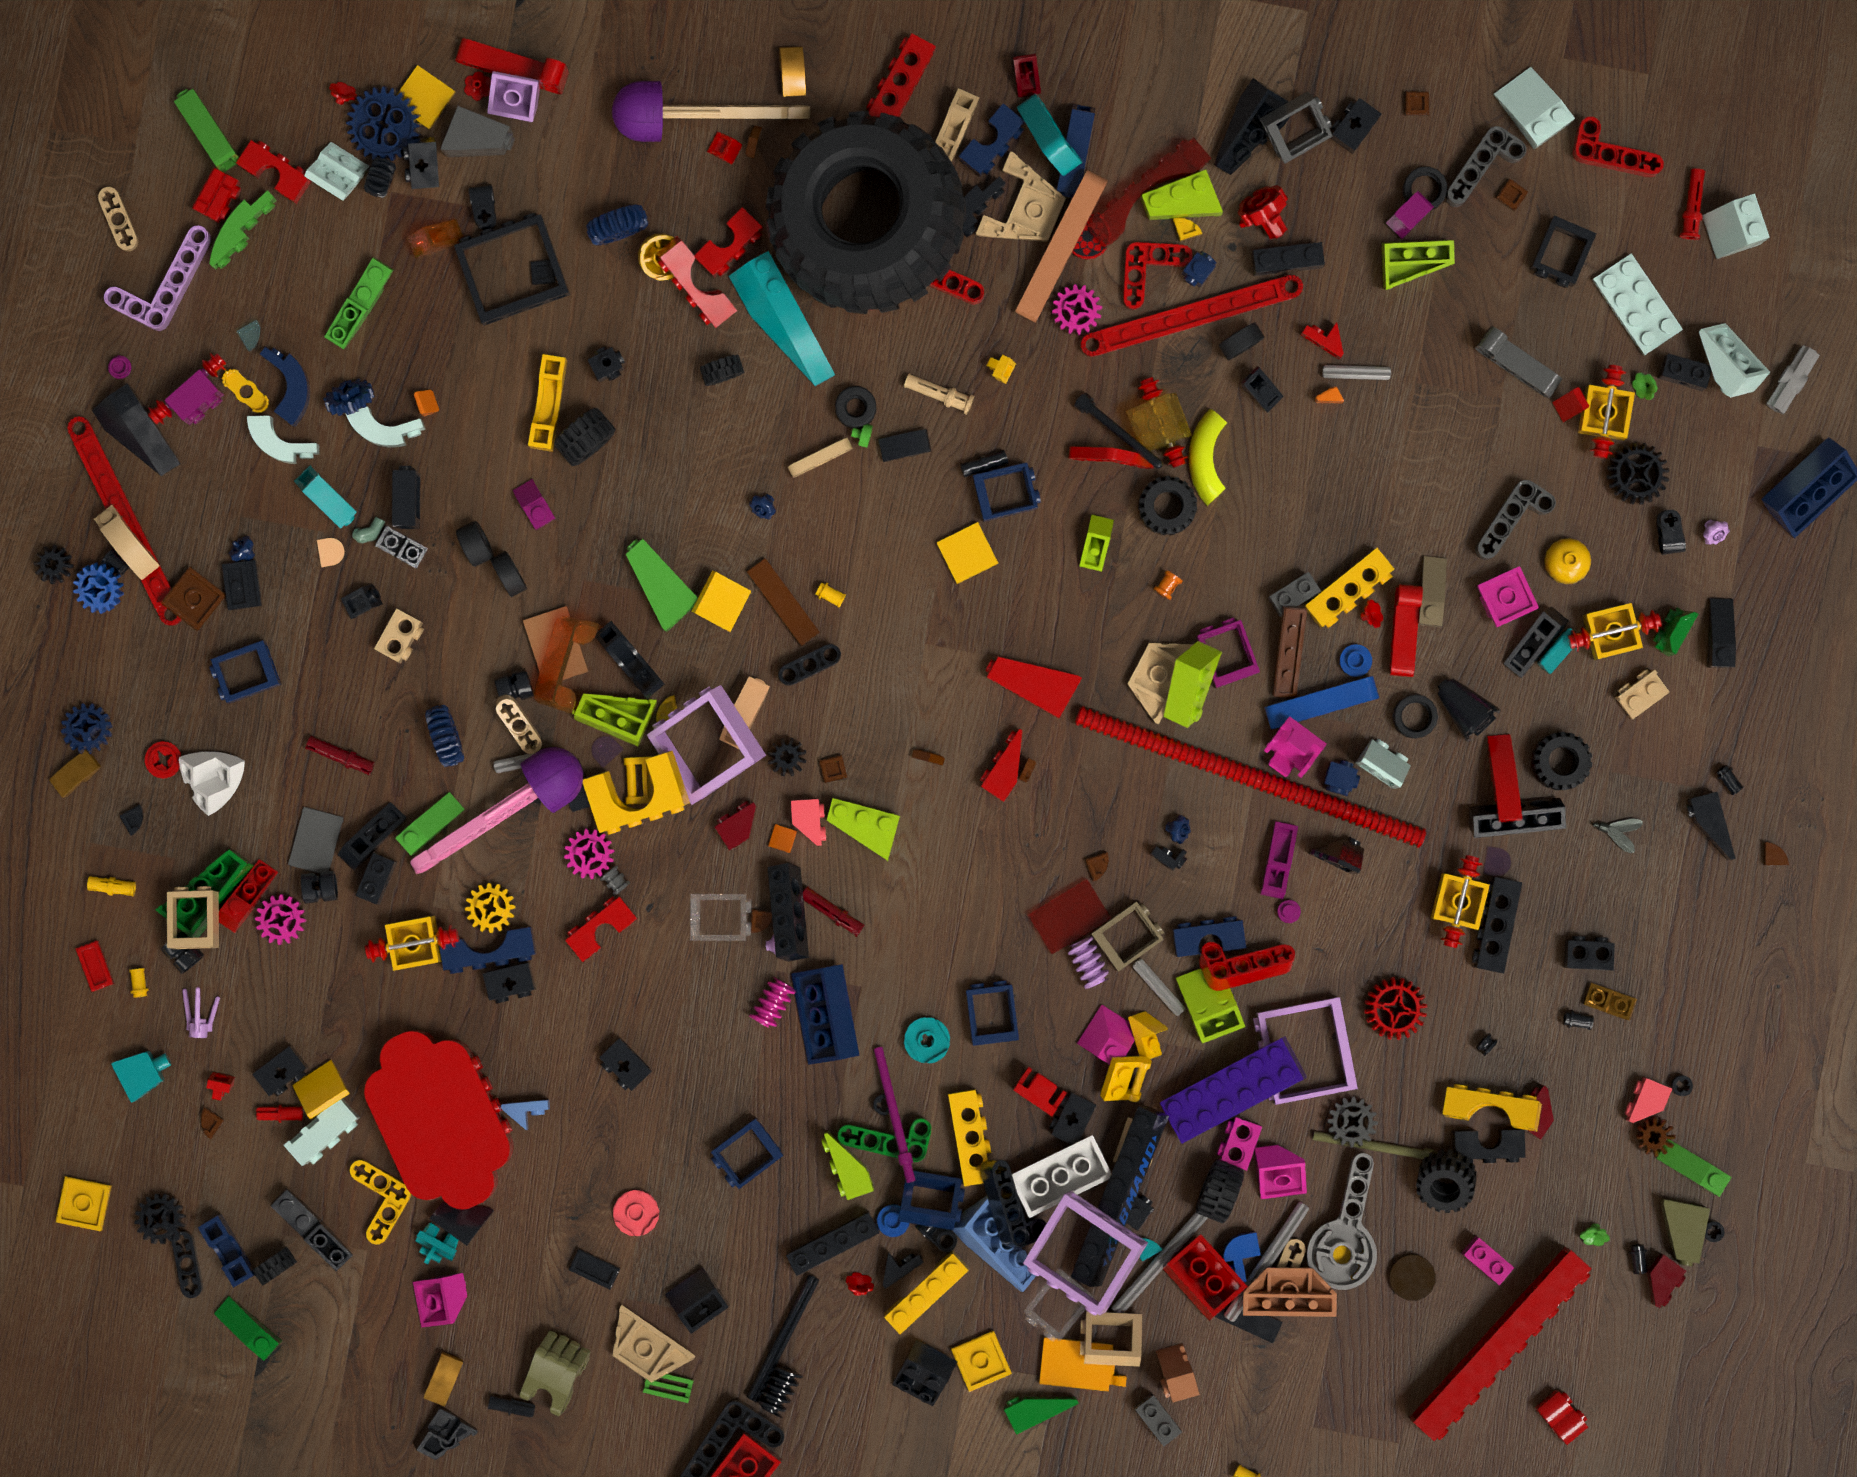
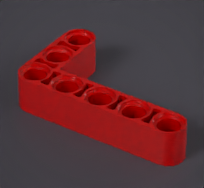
[455,38,569,95]
[873,270,984,310]

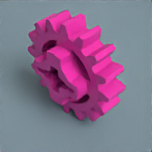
[1052,284,1102,335]
[564,829,615,879]
[255,895,307,945]

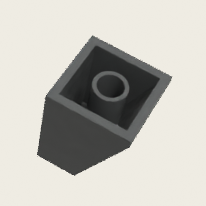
[440,106,515,157]

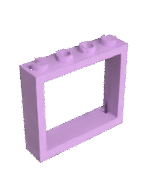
[647,685,766,805]
[1253,997,1358,1105]
[1023,1191,1148,1316]

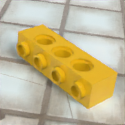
[1304,548,1394,628]
[948,1089,991,1186]

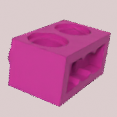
[1217,1116,1262,1171]
[1461,1236,1514,1286]

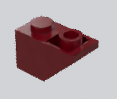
[715,801,757,851]
[1526,1085,1554,1140]
[1647,1253,1686,1309]

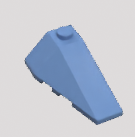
[952,1196,1036,1292]

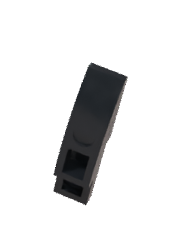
[962,176,1006,238]
[270,1188,353,1272]

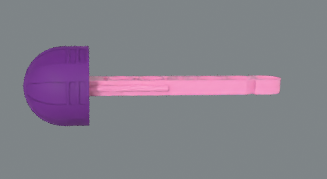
[410,747,583,874]

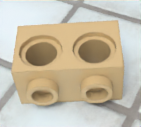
[374,608,424,663]

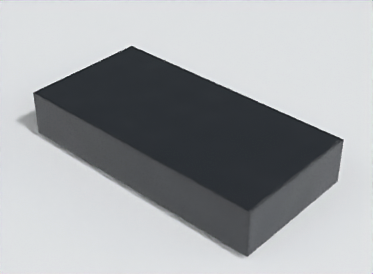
[569,1249,621,1290]

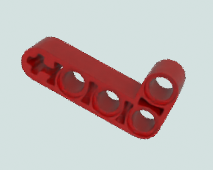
[1573,117,1664,178]
[1389,584,1423,677]
[1199,942,1296,991]

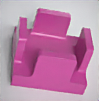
[1477,566,1539,628]
[1264,716,1327,778]

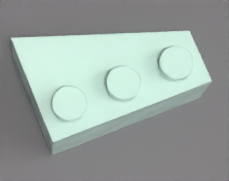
[284,1098,360,1166]

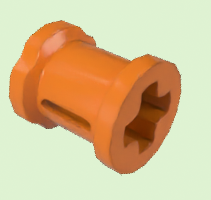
[1153,570,1183,600]

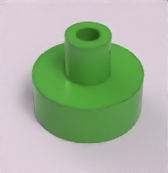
[851,424,873,448]

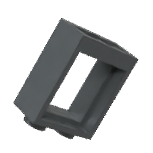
[1260,91,1333,164]

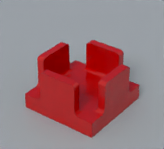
[1012,1066,1067,1116]

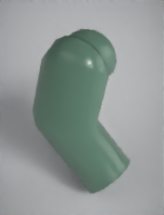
[352,517,385,543]

